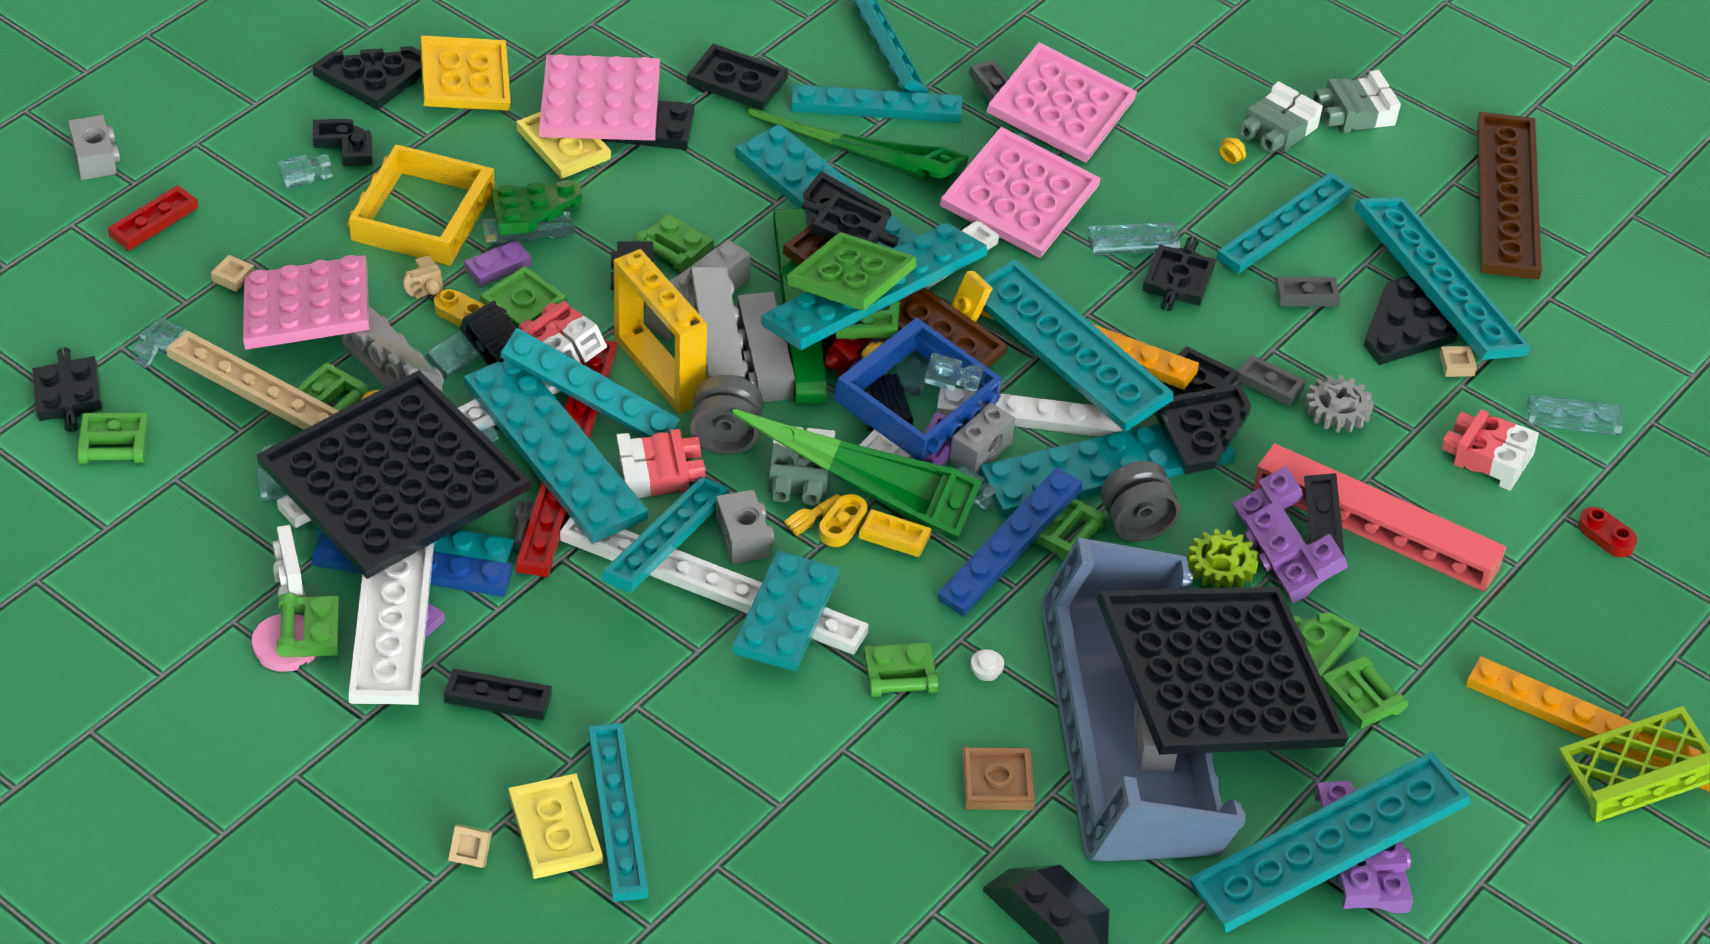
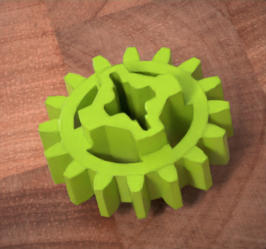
[1187,529,1258,588]

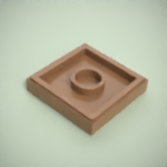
[962,747,1035,810]

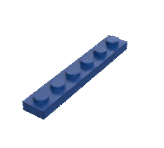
[938,467,1083,617]
[312,533,512,597]

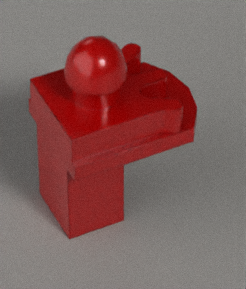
[823,338,871,376]

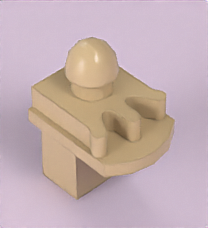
[403,255,444,299]

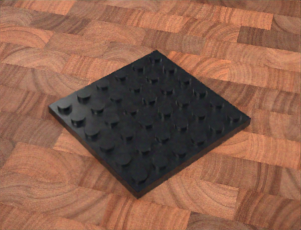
[257,370,531,579]
[1096,587,1349,755]

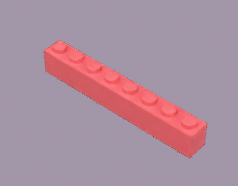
[1253,443,1506,592]

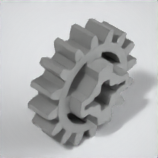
[1305,375,1374,433]

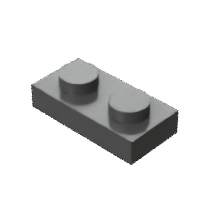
[968,60,1009,102]
[1275,277,1340,306]
[1237,355,1305,407]

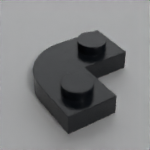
[313,119,373,166]

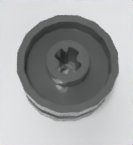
[690,375,763,455]
[1100,461,1182,542]

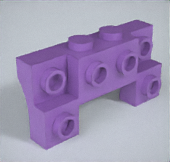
[1232,466,1348,604]
[1314,781,1413,913]

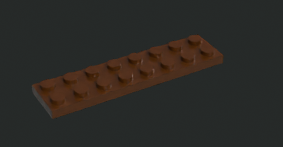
[1477,112,1542,279]
[782,222,1008,368]

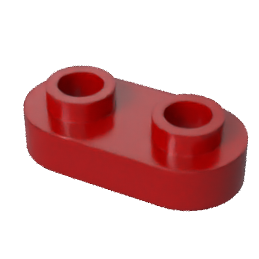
[1578,507,1637,557]

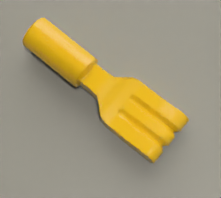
[784,494,841,537]

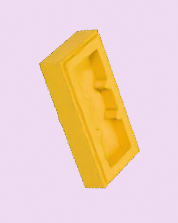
[951,271,993,322]
[859,509,931,558]

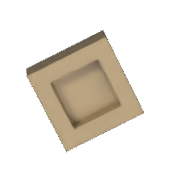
[211,255,254,292]
[1439,346,1477,377]
[448,824,492,868]

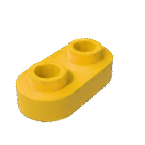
[434,289,484,327]
[819,494,868,547]

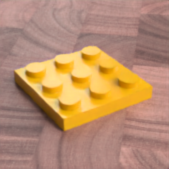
[420,36,511,111]

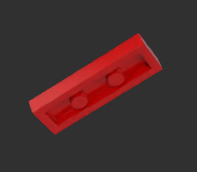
[108,185,198,251]

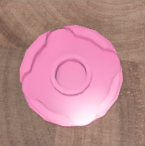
[252,614,316,672]

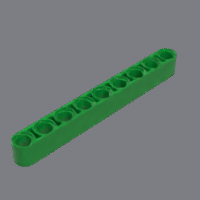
[773,208,827,405]

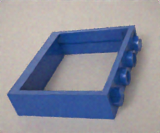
[833,317,1003,461]

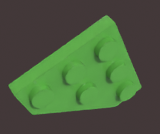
[1293,613,1360,677]

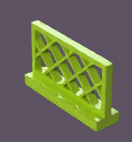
[1559,706,1710,823]

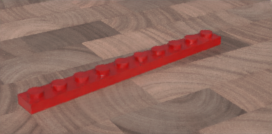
[516,340,618,577]

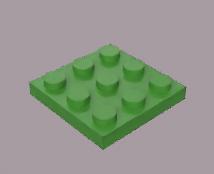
[787,232,916,311]

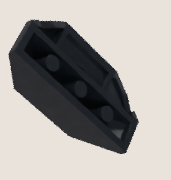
[983,864,1110,944]

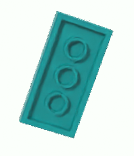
[733,550,839,672]

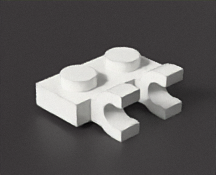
[272,525,306,598]

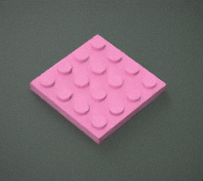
[986,42,1137,163]
[539,54,660,141]
[940,127,1100,259]
[243,255,370,350]

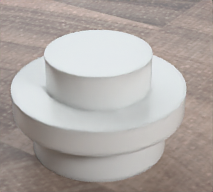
[971,649,1004,681]

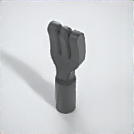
[513,501,535,551]

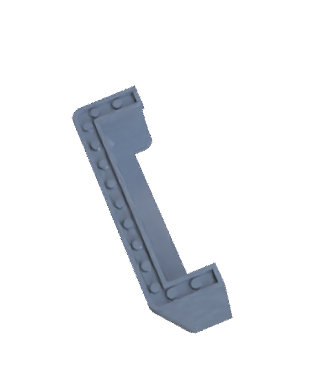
[1041,537,1245,862]

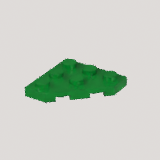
[491,180,582,236]

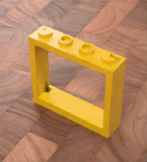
[347,144,495,266]
[614,249,707,415]

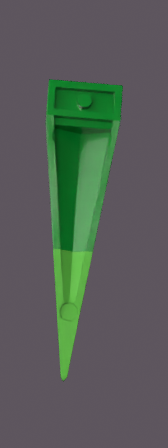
[747,107,969,181]
[731,409,982,540]

